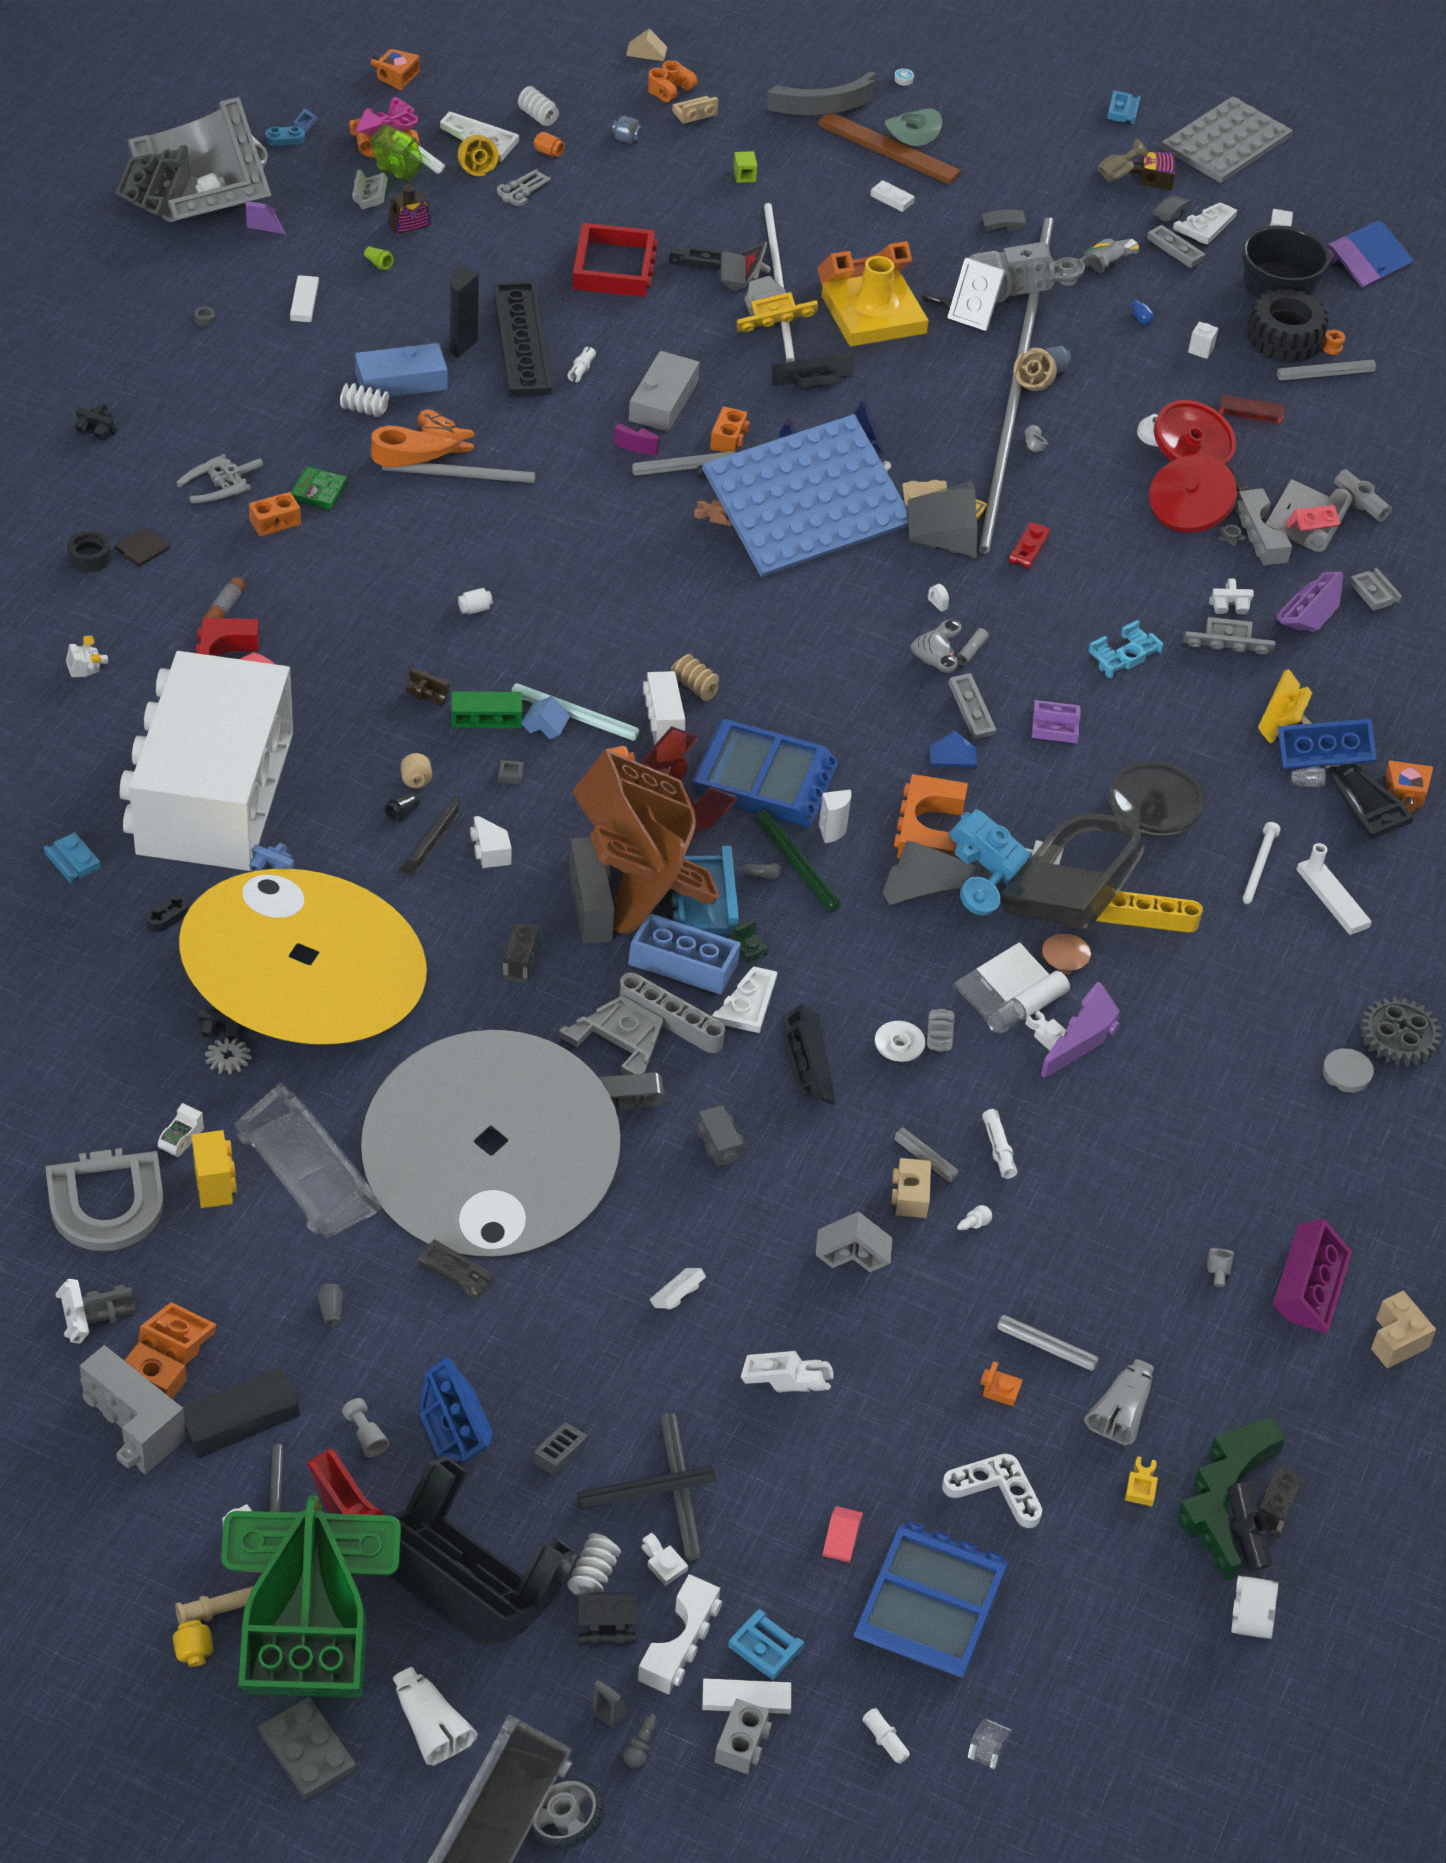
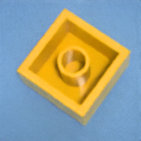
[191,1130,237,1208]

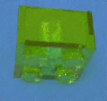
[370,123,423,181]

